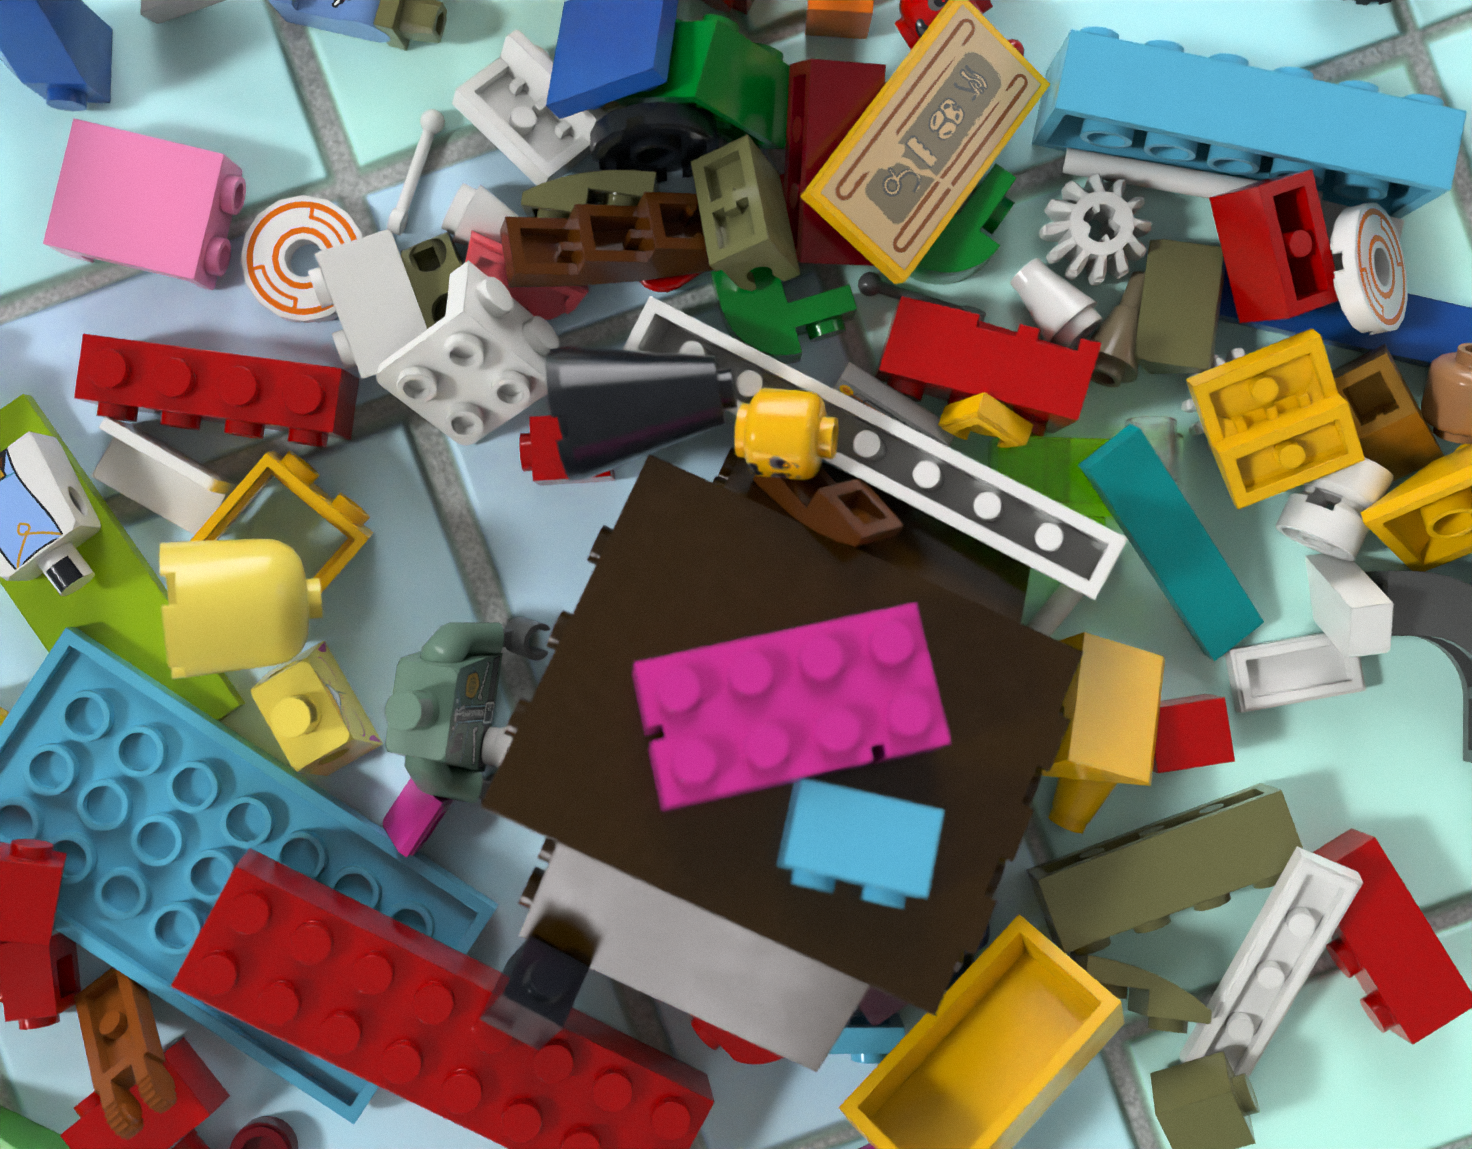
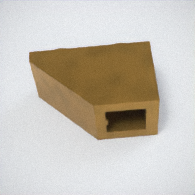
[1332,344,1445,482]

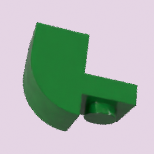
[909,163,1016,285]
[711,267,857,364]

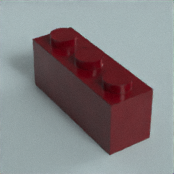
[783,58,886,266]

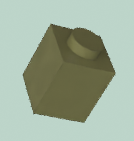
[1150,1051,1260,1149]

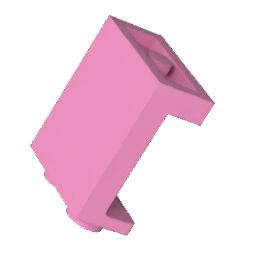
[43,118,246,290]

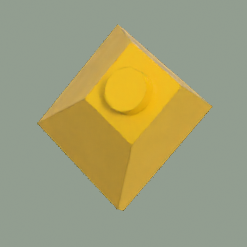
[1361,444,1472,572]

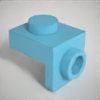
[829,1013,905,1064]

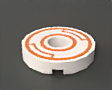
[240,195,365,323]
[1330,202,1408,335]

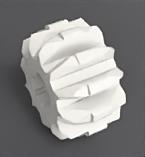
[1039,173,1152,286]

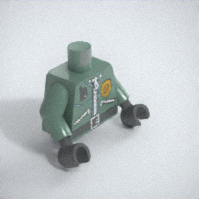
[385,617,550,803]

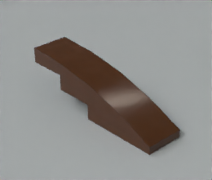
[500,192,713,287]

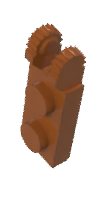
[74,967,178,1140]

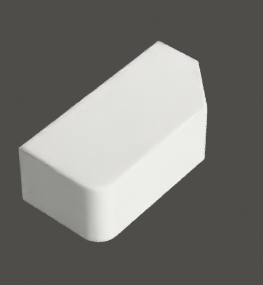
[1305,554,1393,658]

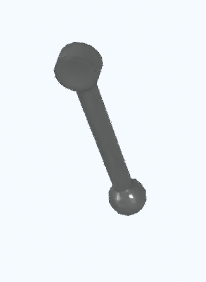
[858,272,986,322]

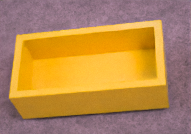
[838,914,1124,1149]

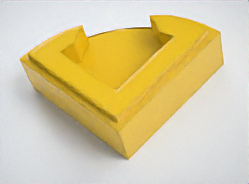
[938,392,1033,448]

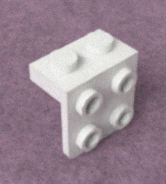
[376,260,559,446]

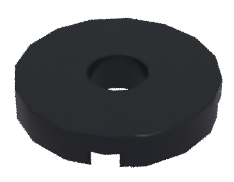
[590,101,720,183]

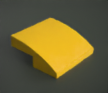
[1186,328,1365,509]

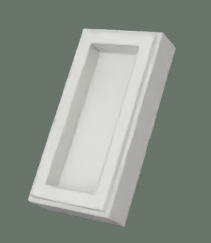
[1225,632,1366,713]

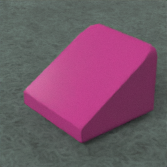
[383,778,454,857]

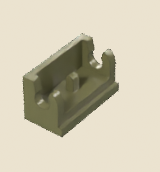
[691,134,800,291]

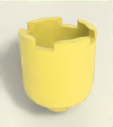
[159,538,323,679]

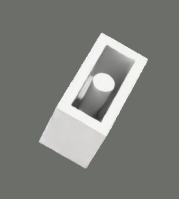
[308,228,427,379]

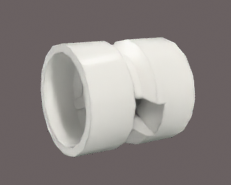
[1275,457,1394,561]

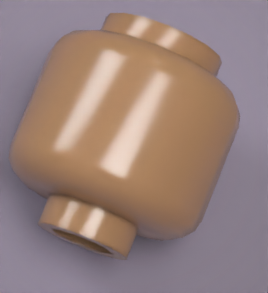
[1421,343,1472,444]

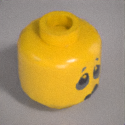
[735,388,839,480]

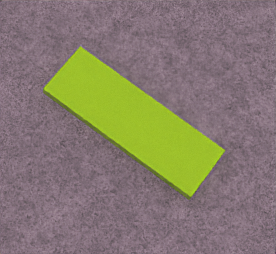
[0,394,246,721]

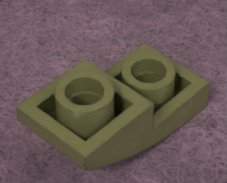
[521,170,659,218]
[1070,951,1212,1033]

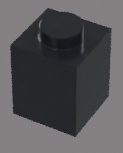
[480,935,590,1050]

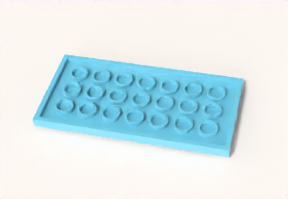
[0,627,499,1124]

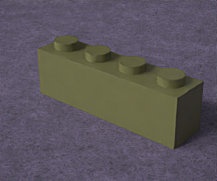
[1026,783,1303,956]

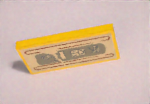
[800,0,1050,285]

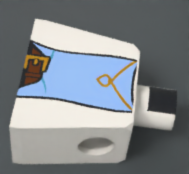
[0,431,101,596]

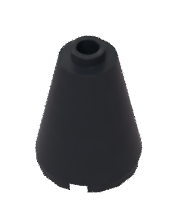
[546,346,737,481]

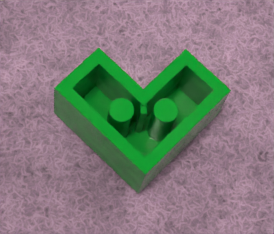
[614,14,790,149]

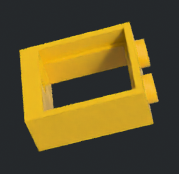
[190,450,374,593]

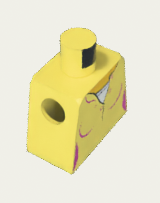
[250,641,383,776]

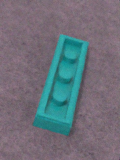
[1078,424,1264,661]

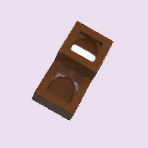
[753,466,904,547]

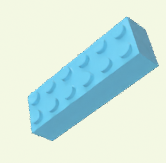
[1031,26,1467,219]

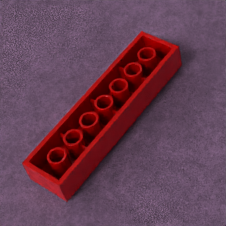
[170,848,715,1149]

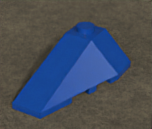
[0,0,113,111]

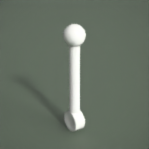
[387,109,445,236]

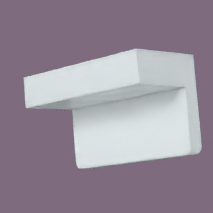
[91,416,238,535]

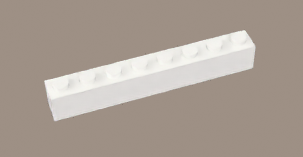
[623,296,1128,600]

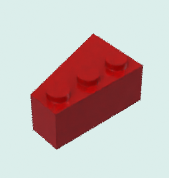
[874,296,1102,439]

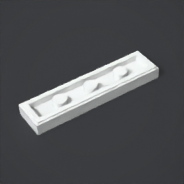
[1179,846,1363,1078]

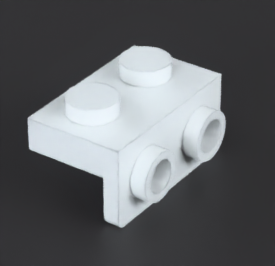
[452,29,606,185]

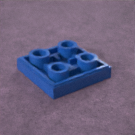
[546,0,678,119]

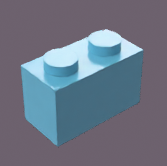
[776,778,944,909]

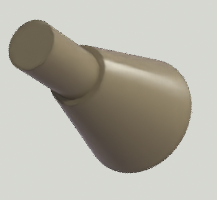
[1089,271,1145,387]

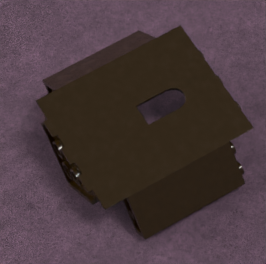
[480,447,1083,1072]

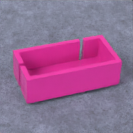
[632,603,951,812]

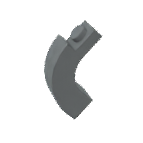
[1365,571,1472,763]

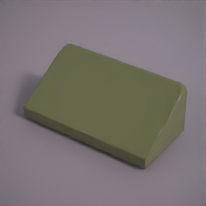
[1134,239,1226,374]

